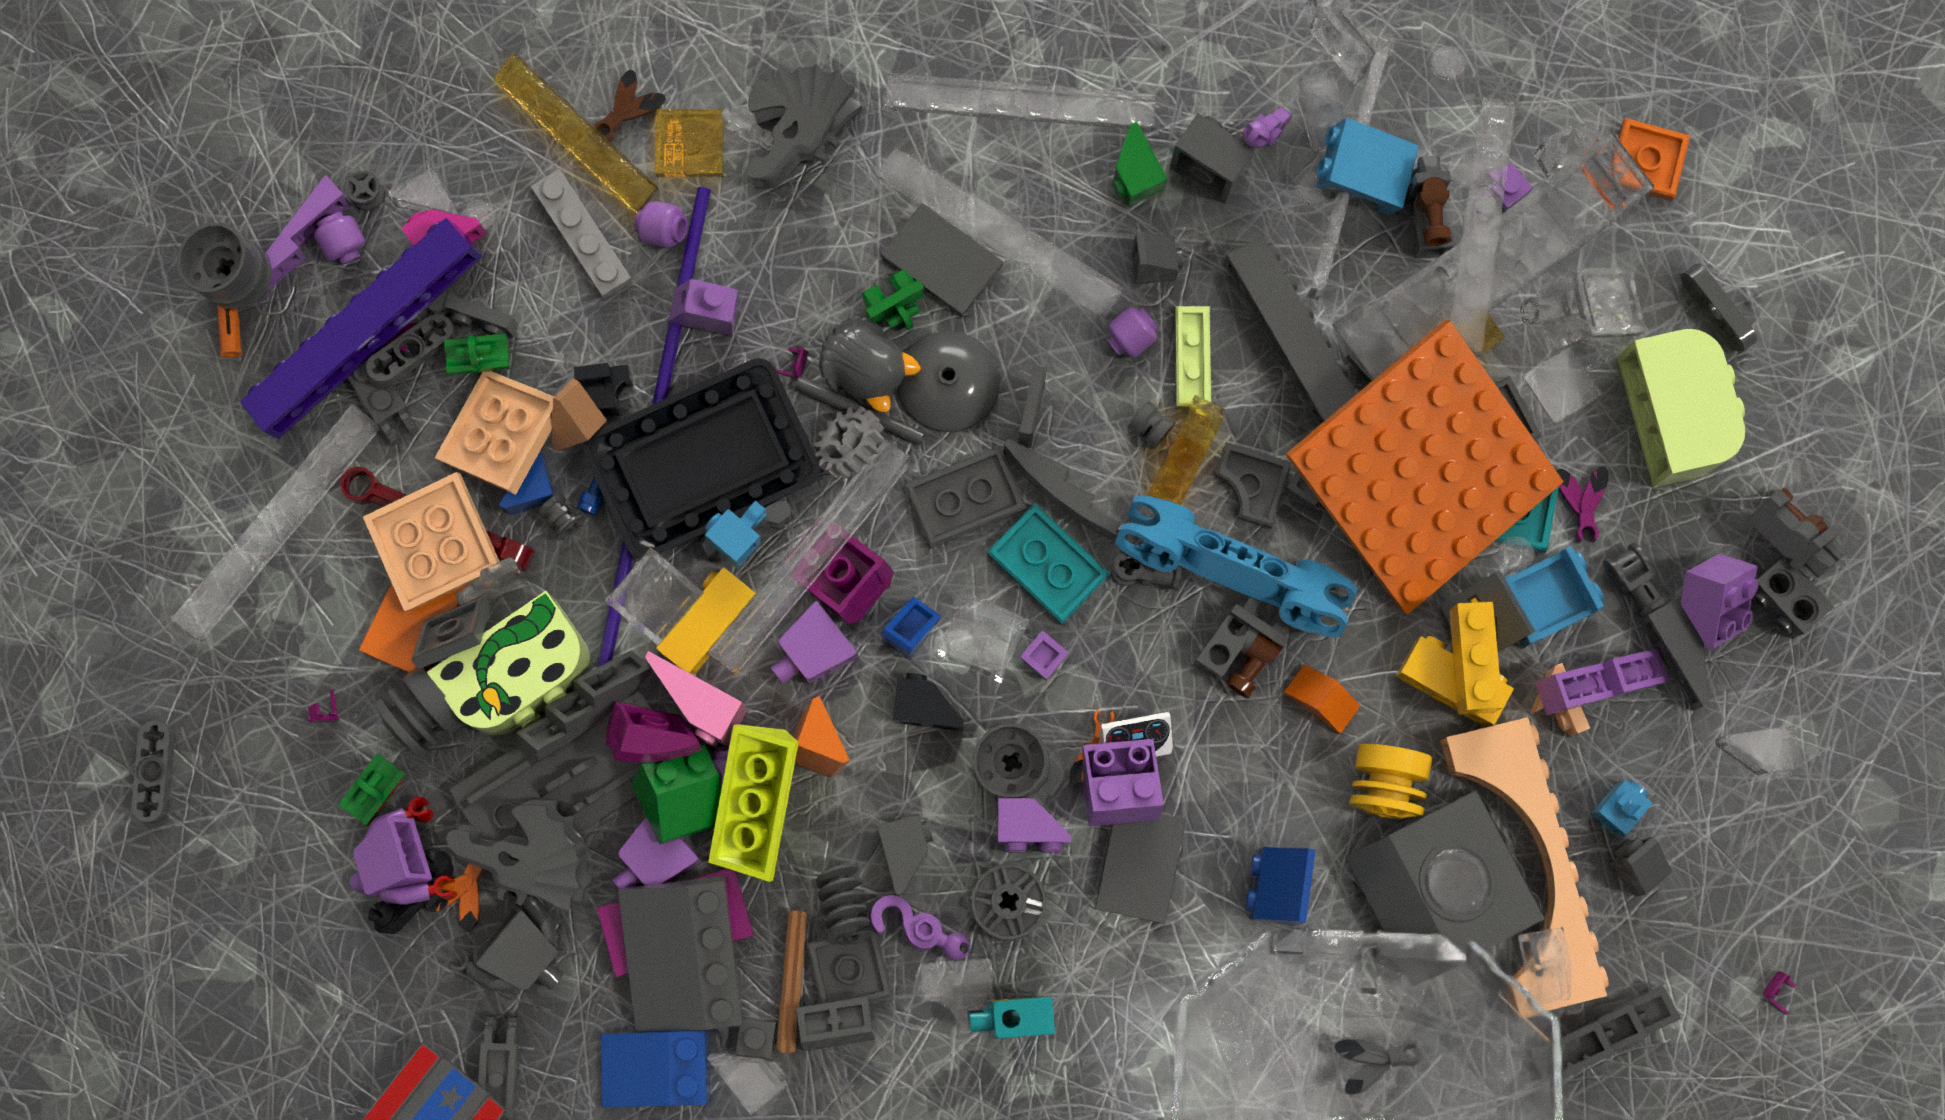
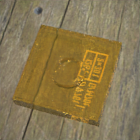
[655,109,724,177]

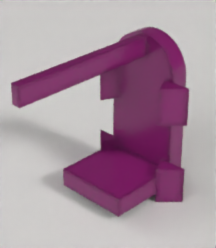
[776,347,809,378]
[307,690,339,723]
[1763,971,1796,1015]

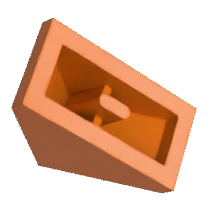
[1283,664,1361,735]

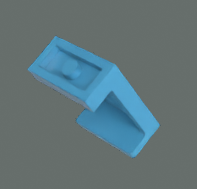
[1316,117,1419,216]
[1505,546,1604,648]

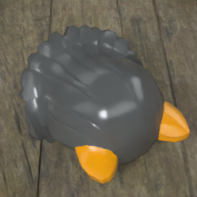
[819,316,921,413]

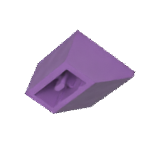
[1680,554,1758,649]
[1083,739,1164,827]
[997,798,1071,853]

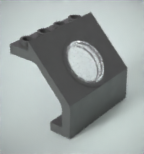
[1345,789,1545,986]

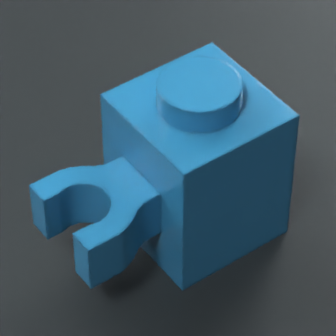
[705,501,767,569]
[1590,780,1653,838]

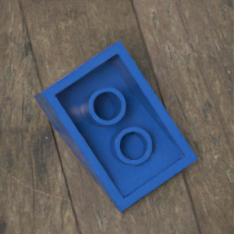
[1245,847,1316,926]
[601,1030,710,1107]

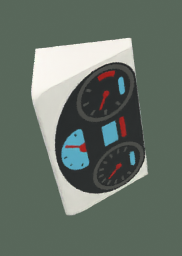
[1099,712,1173,757]

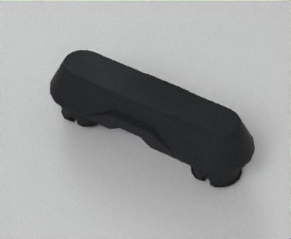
[368,848,454,934]

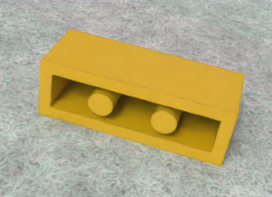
[656,567,759,676]
[1449,602,1503,715]
[1395,636,1514,728]

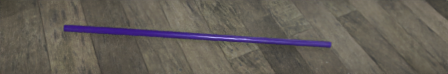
[596,187,711,668]

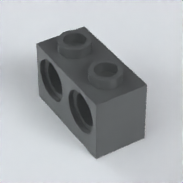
[1752,556,1834,639]

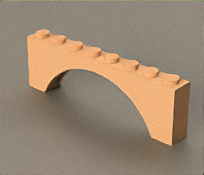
[1440,717,1609,1017]

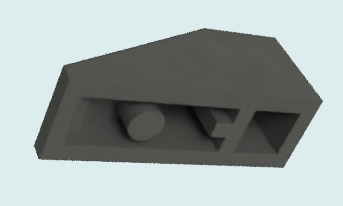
[1639,596,1709,710]

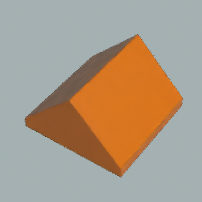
[793,696,850,777]

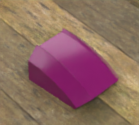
[791,524,894,625]
[605,701,703,762]

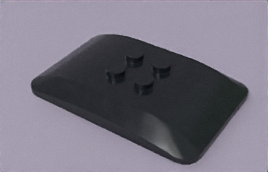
[583,358,820,560]

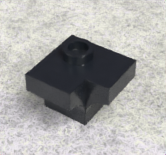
[574,363,634,417]

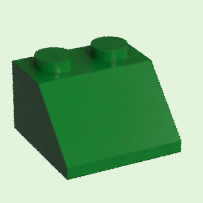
[631,745,721,845]

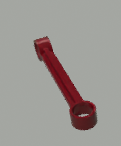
[340,467,535,571]

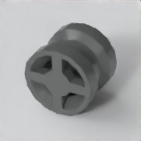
[345,170,385,211]

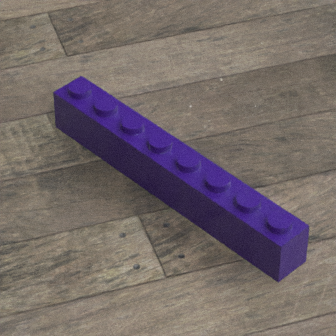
[240,218,483,439]

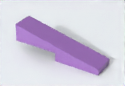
[265,175,351,293]
[1535,648,1670,716]

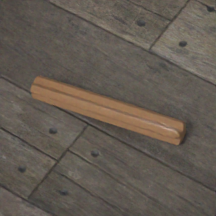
[776,910,808,1054]

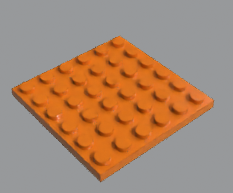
[1285,320,1564,615]

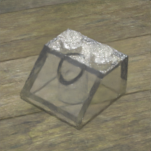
[938,591,1030,683]

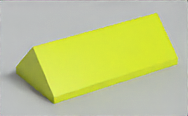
[708,724,799,882]

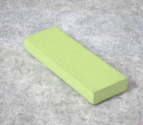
[1175,306,1211,409]

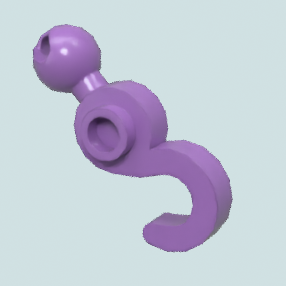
[1243,107,1293,148]
[869,895,970,961]

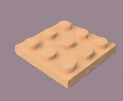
[435,371,555,495]
[363,472,502,612]

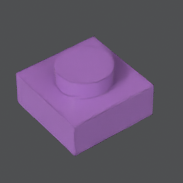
[1483,163,1533,212]
[1020,630,1069,681]

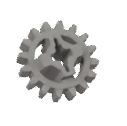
[814,406,884,478]

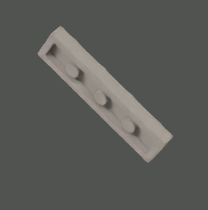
[531,169,633,299]

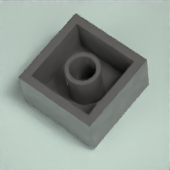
[1169,113,1255,204]

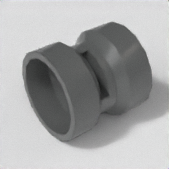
[1128,401,1176,449]

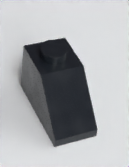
[893,673,964,732]

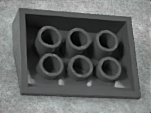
[618,875,743,1032]

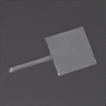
[1522,336,1641,424]

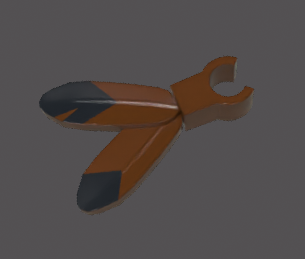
[593,70,666,144]

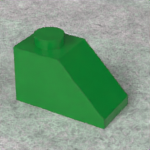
[1112,121,1168,207]

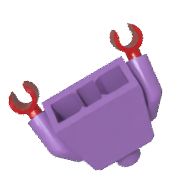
[350,796,458,905]

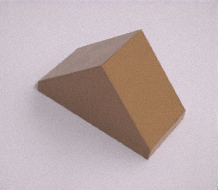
[552,379,607,451]

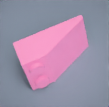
[645,651,748,748]

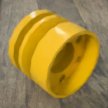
[1348,744,1432,820]

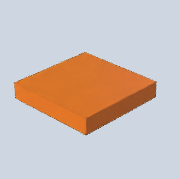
[1607,118,1690,201]

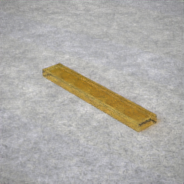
[493,54,659,214]

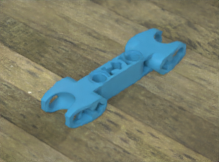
[1115,495,1358,637]

